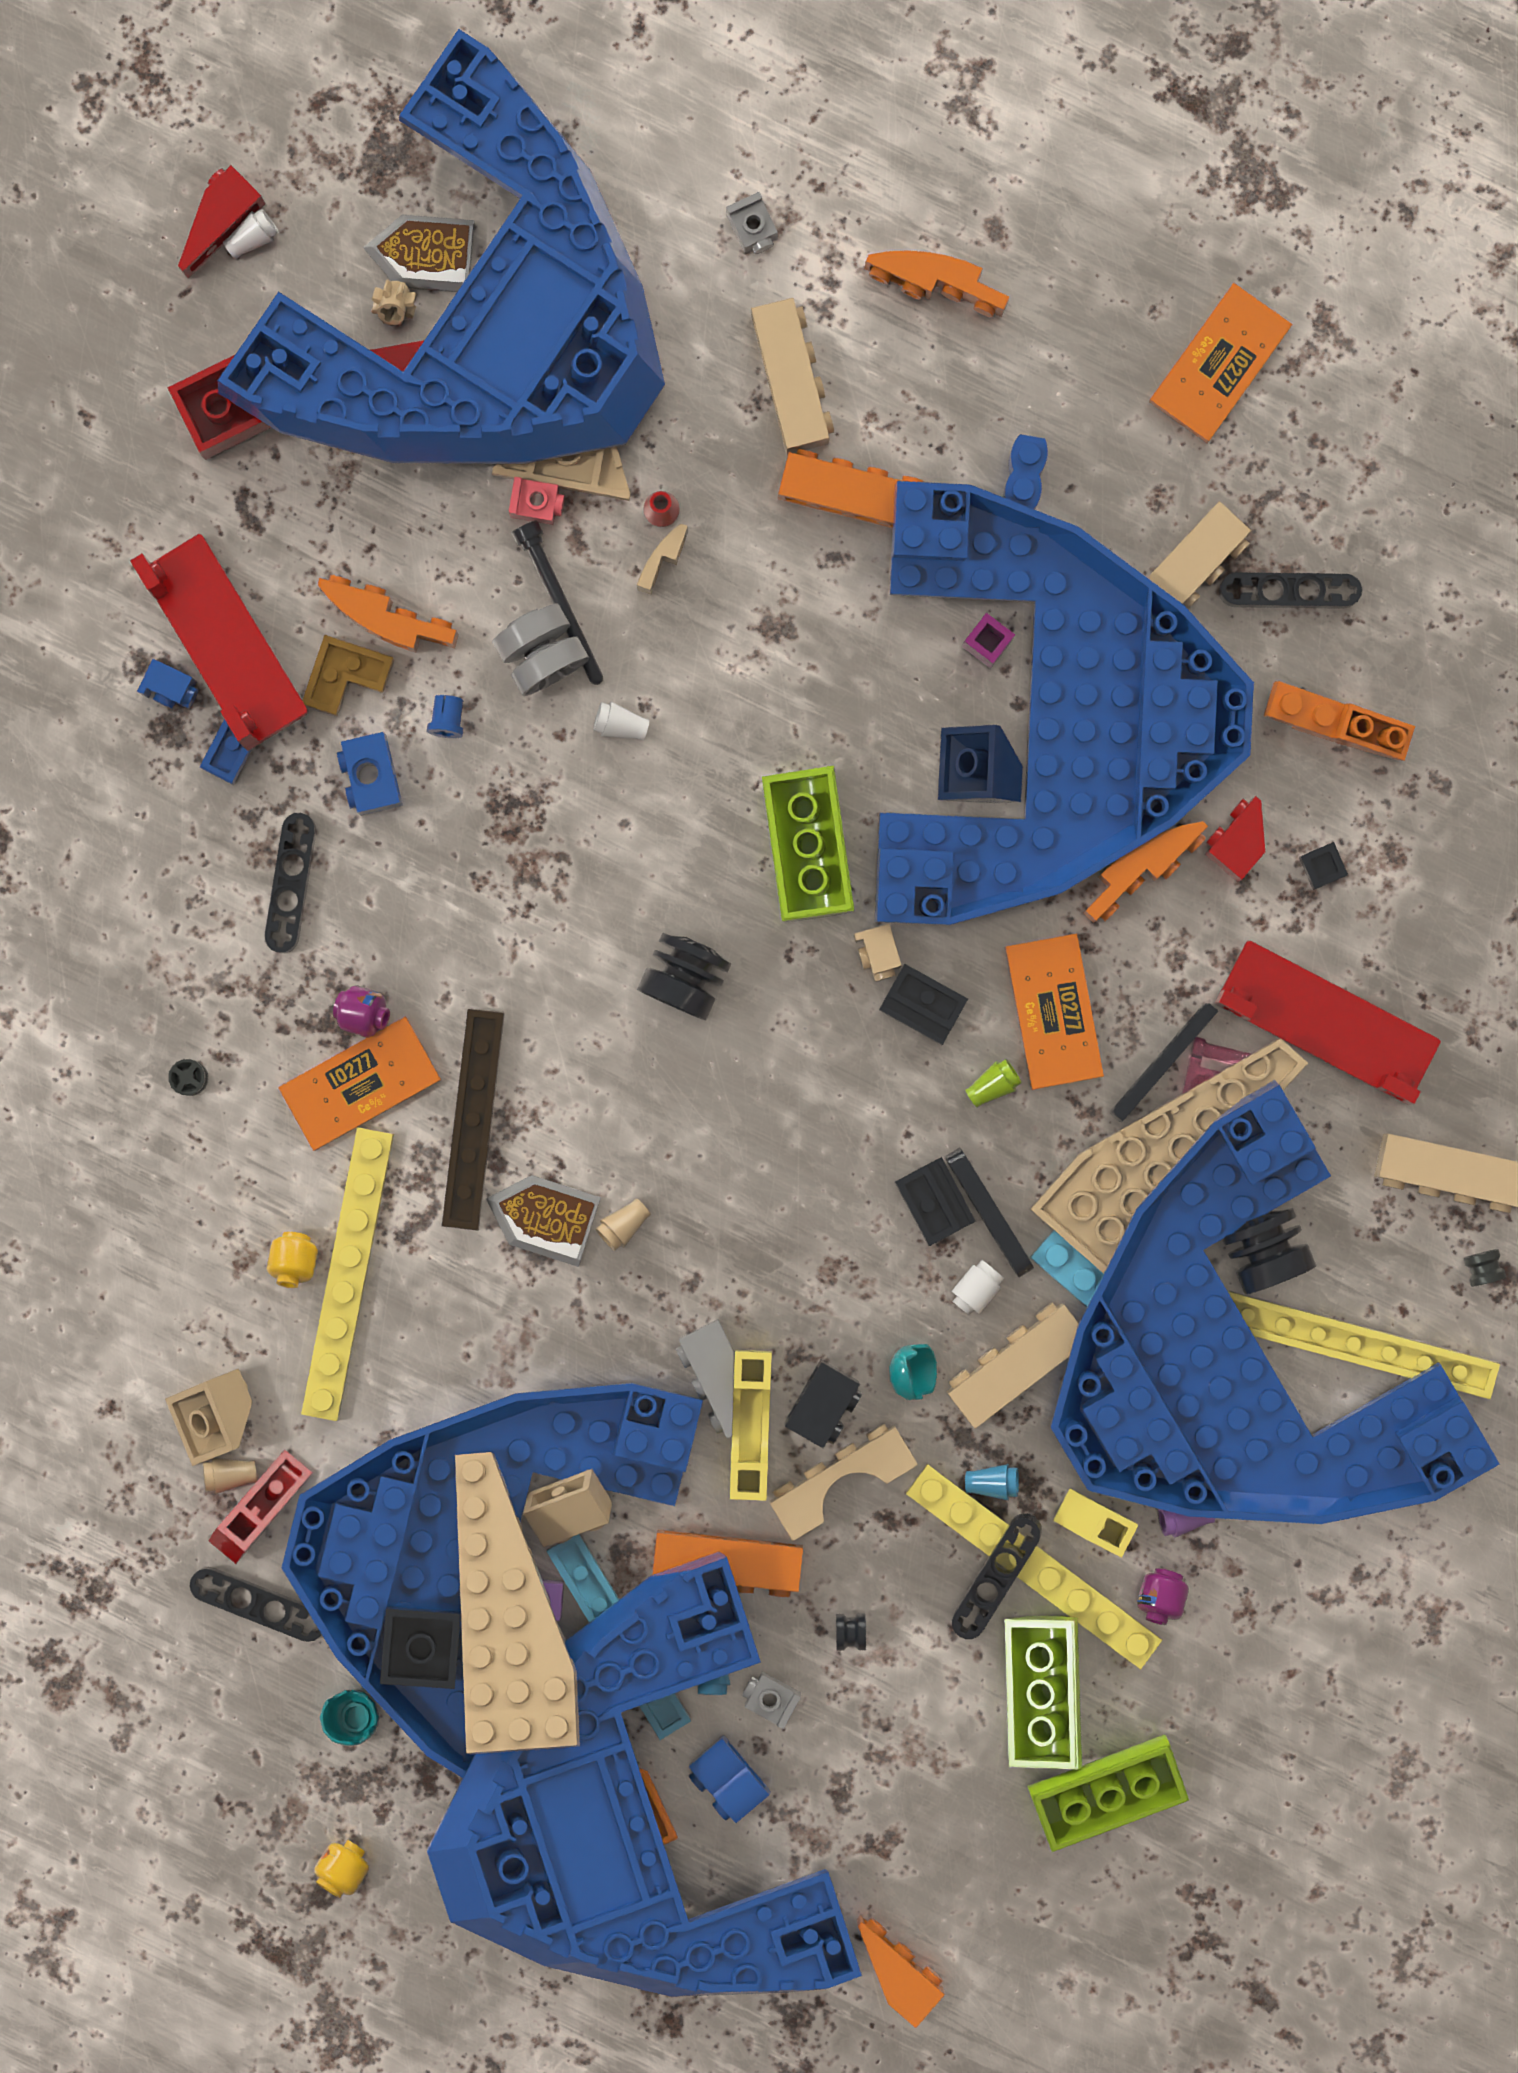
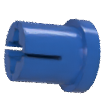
[426,695,464,738]

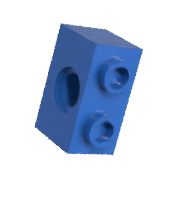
[337,732,403,816]

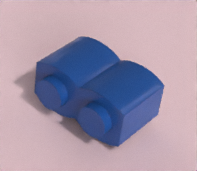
[1003,434,1048,510]
[688,1735,771,1823]

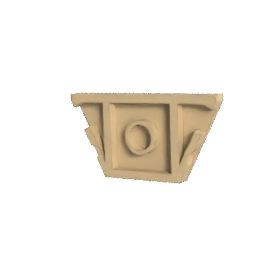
[492,446,631,501]

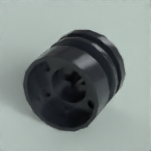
[637,933,731,1021]
[1222,1208,1316,1295]

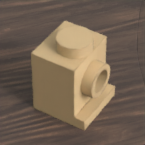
[854,924,902,982]

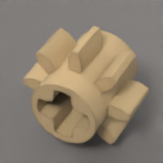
[371,280,417,326]

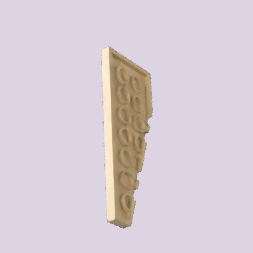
[1031,1038,1308,1274]
[455,1452,580,1754]

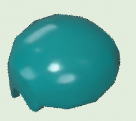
[889,1344,937,1400]
[320,1690,380,1746]

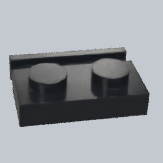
[879,964,968,1045]
[894,1157,976,1246]

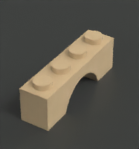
[770,1423,918,1541]

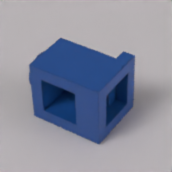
[137,659,198,709]

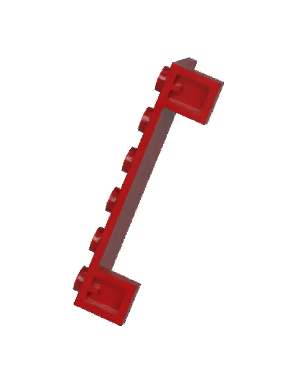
[130,534,309,751]
[1214,941,1441,1105]

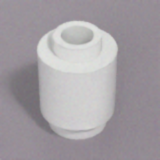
[952,1260,1004,1315]

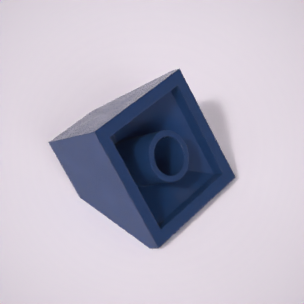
[938,725,1023,803]

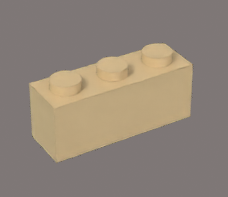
[1148,501,1252,609]

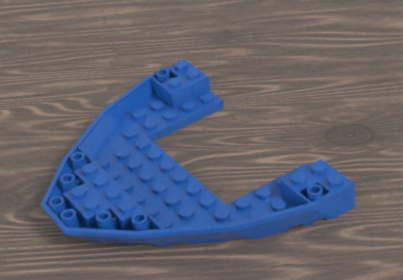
[217,29,665,464]
[874,481,1254,925]
[1050,1080,1500,1524]
[281,1383,703,1778]
[427,1551,862,1997]

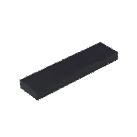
[1110,1003,1218,1122]

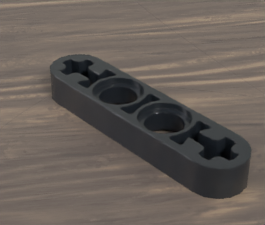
[1219,572,1362,609]
[265,813,316,954]
[944,1147,1034,1278]
[952,1513,1042,1639]
[189,1567,322,1642]

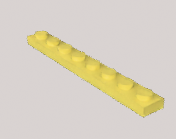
[301,1127,394,1421]
[1227,1290,1500,1400]
[906,1464,1162,1670]

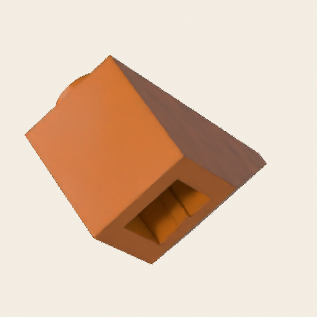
[857,1915,945,2028]

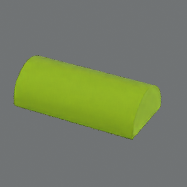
[762,766,855,922]
[1005,1616,1082,1770]
[1027,1734,1189,1852]

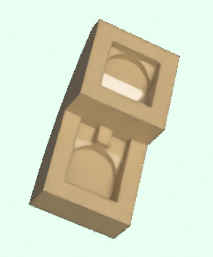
[637,524,688,595]

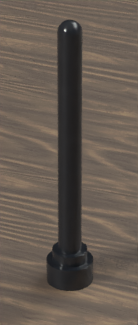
[511,520,603,685]

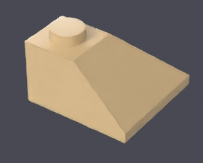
[165,1368,252,1466]

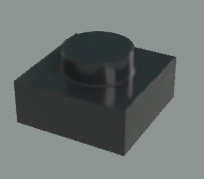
[1299,842,1348,890]

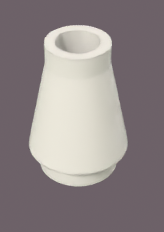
[223,209,279,259]
[593,701,649,741]

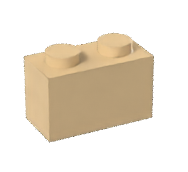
[523,1469,612,1547]

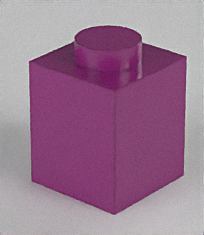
[962,613,1015,669]

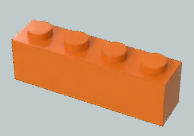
[778,449,924,528]
[652,1530,803,1597]

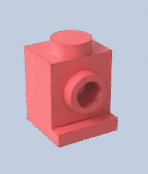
[509,477,565,525]

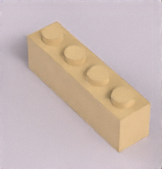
[751,298,834,455]
[1374,1134,1518,1213]
[947,1302,1079,1429]

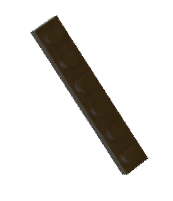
[442,1009,505,1231]

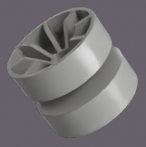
[492,603,589,696]

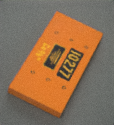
[1149,283,1293,444]
[1005,933,1104,1090]
[278,1016,441,1151]

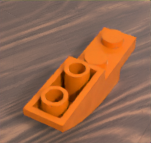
[865,250,1010,317]
[318,575,459,653]
[1264,681,1415,761]
[1083,821,1208,923]

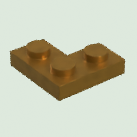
[302,635,394,716]

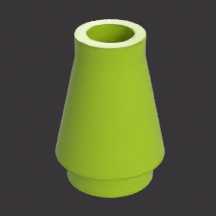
[965,1059,1022,1108]

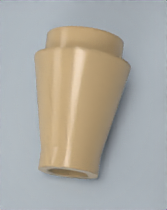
[596,1198,651,1251]
[203,1458,257,1494]

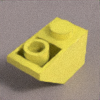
[1053,1488,1138,1558]

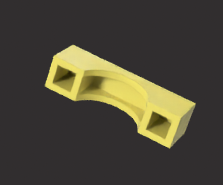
[730,1350,772,1501]

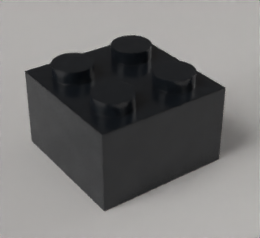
[784,1359,862,1448]
[380,1606,461,1689]

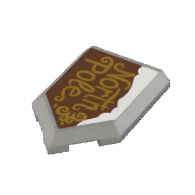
[363,215,474,292]
[486,1175,601,1267]

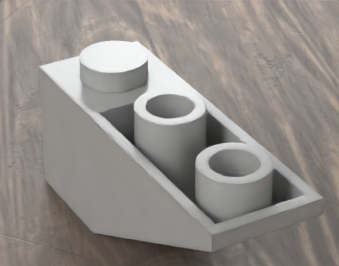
[676,1319,734,1438]

